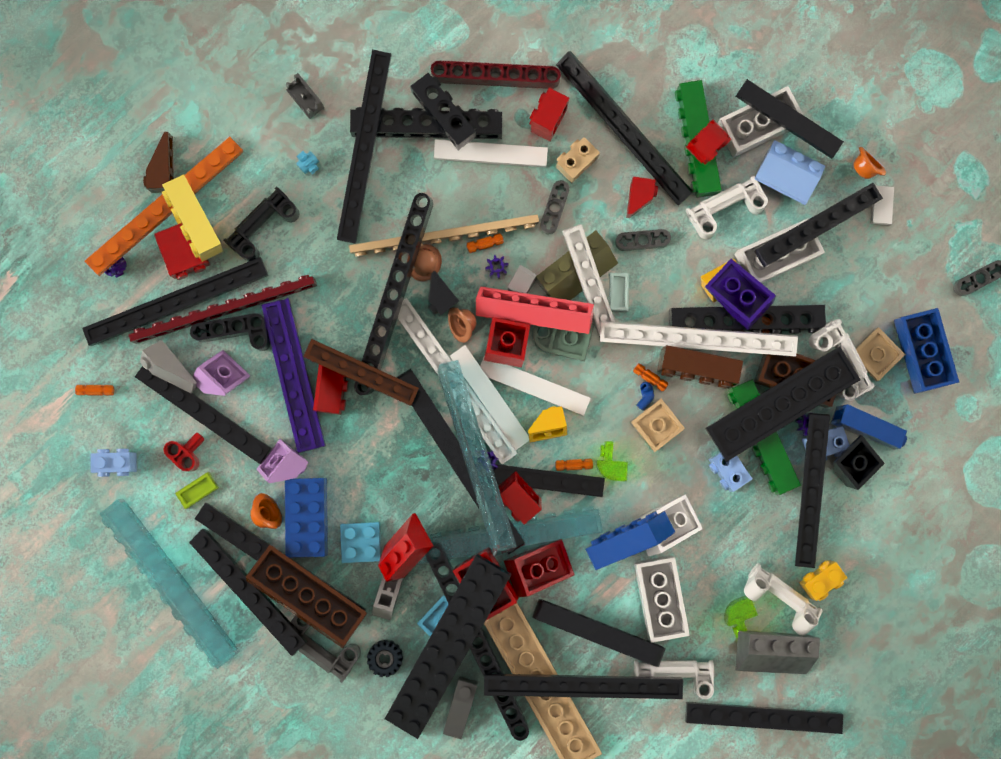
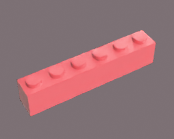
[476,286,594,334]

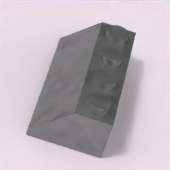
[735,630,820,674]

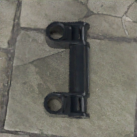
[223,186,300,262]

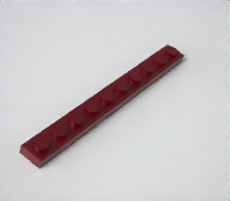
[128,275,317,344]

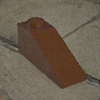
[143,132,174,193]

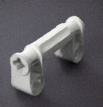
[686,176,768,240]
[809,319,875,401]
[744,563,823,636]
[634,660,714,699]

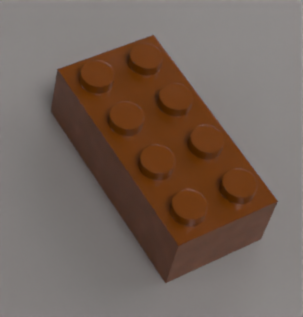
[657,345,743,389]
[754,353,836,408]

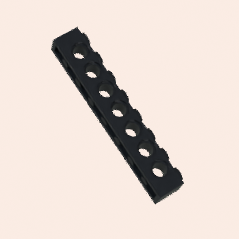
[350,107,502,139]
[669,305,826,334]

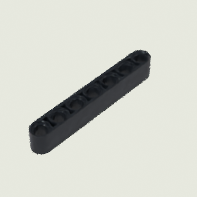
[532,599,666,667]

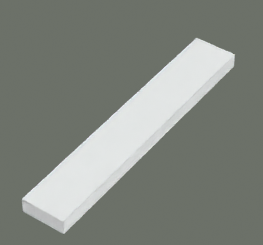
[434,139,548,168]
[563,224,615,338]
[450,345,529,451]
[480,356,591,416]

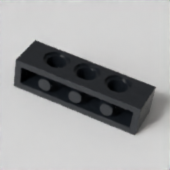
[410,73,477,151]

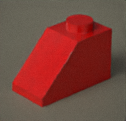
[626,177,658,218]

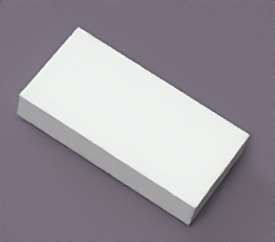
[871,185,894,225]

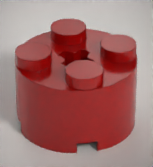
[685,119,731,165]

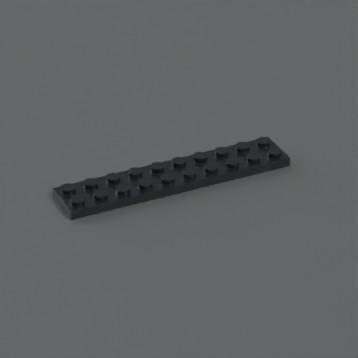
[385,554,512,739]

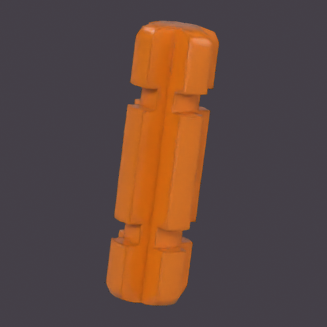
[467,233,504,253]
[633,363,668,391]
[75,385,114,396]
[555,459,593,471]

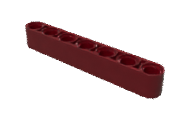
[430,61,561,89]

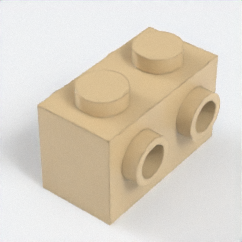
[556,137,600,183]

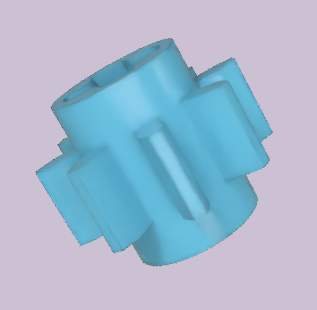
[296,151,319,174]

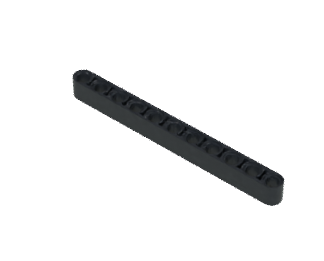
[354,193,433,395]
[396,369,525,554]
[426,543,529,741]

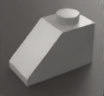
[508,265,537,294]

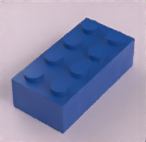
[894,308,959,394]
[285,478,328,558]
[585,511,675,570]

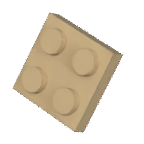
[855,327,906,382]
[631,398,685,452]

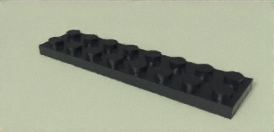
[705,346,861,462]

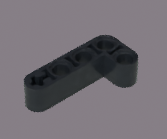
[190,313,271,351]

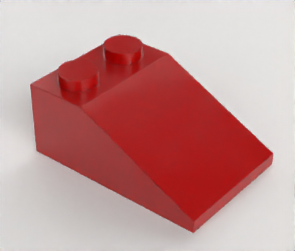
[504,539,575,597]

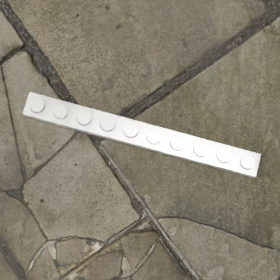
[398,298,518,464]
[600,321,798,356]

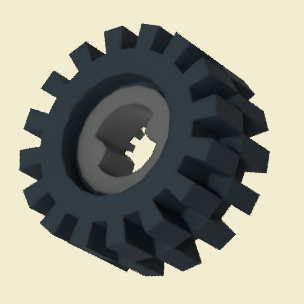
[367,640,403,677]

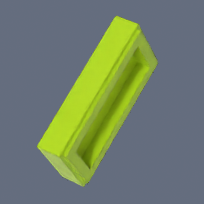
[175,472,219,509]

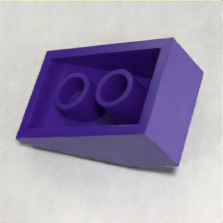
[705,259,776,330]

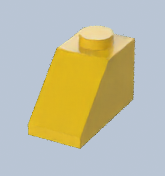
[528,406,568,443]

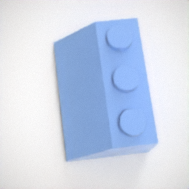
[754,140,825,205]

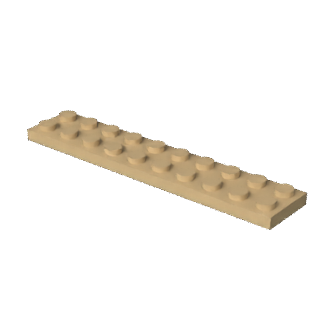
[484,603,602,759]

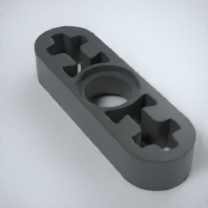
[540,180,569,234]
[615,229,671,251]
[954,260,1001,296]

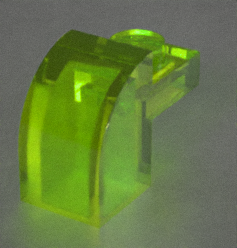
[595,441,628,481]
[724,595,758,639]

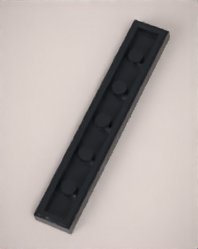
[735,79,844,159]
[488,464,605,497]

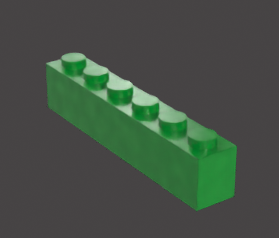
[675,80,722,198]
[728,379,801,495]

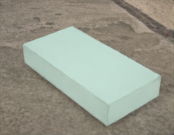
[609,273,629,312]

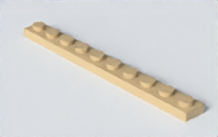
[349,214,539,257]

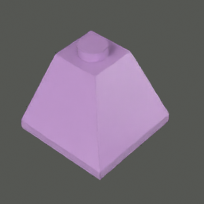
[192,350,250,396]
[257,439,308,483]

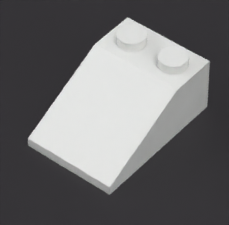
[631,494,703,556]

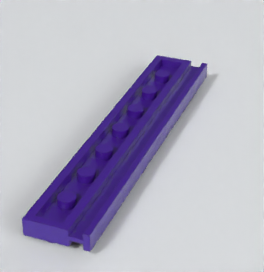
[261,298,326,453]

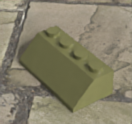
[536,230,618,300]

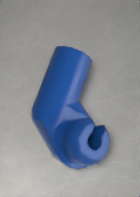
[636,382,654,411]

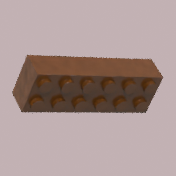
[246,545,367,648]

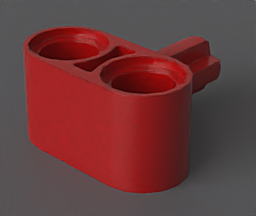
[163,433,205,472]

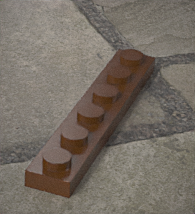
[303,339,419,406]

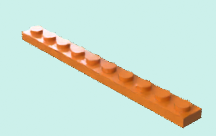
[85,136,243,276]

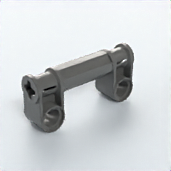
[291,615,361,683]

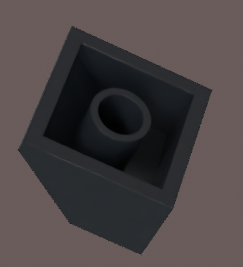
[428,271,459,317]
[833,435,885,490]

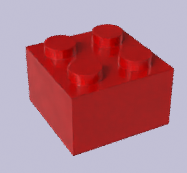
[529,88,569,142]
[484,317,530,368]
[498,471,542,525]

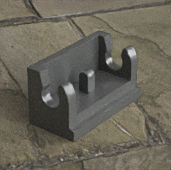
[286,73,324,119]

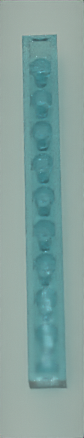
[437,360,517,556]
[100,499,240,669]
[417,506,603,565]

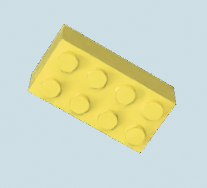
[162,175,223,262]

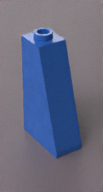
[830,404,907,449]

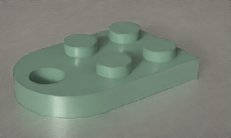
[533,323,594,362]

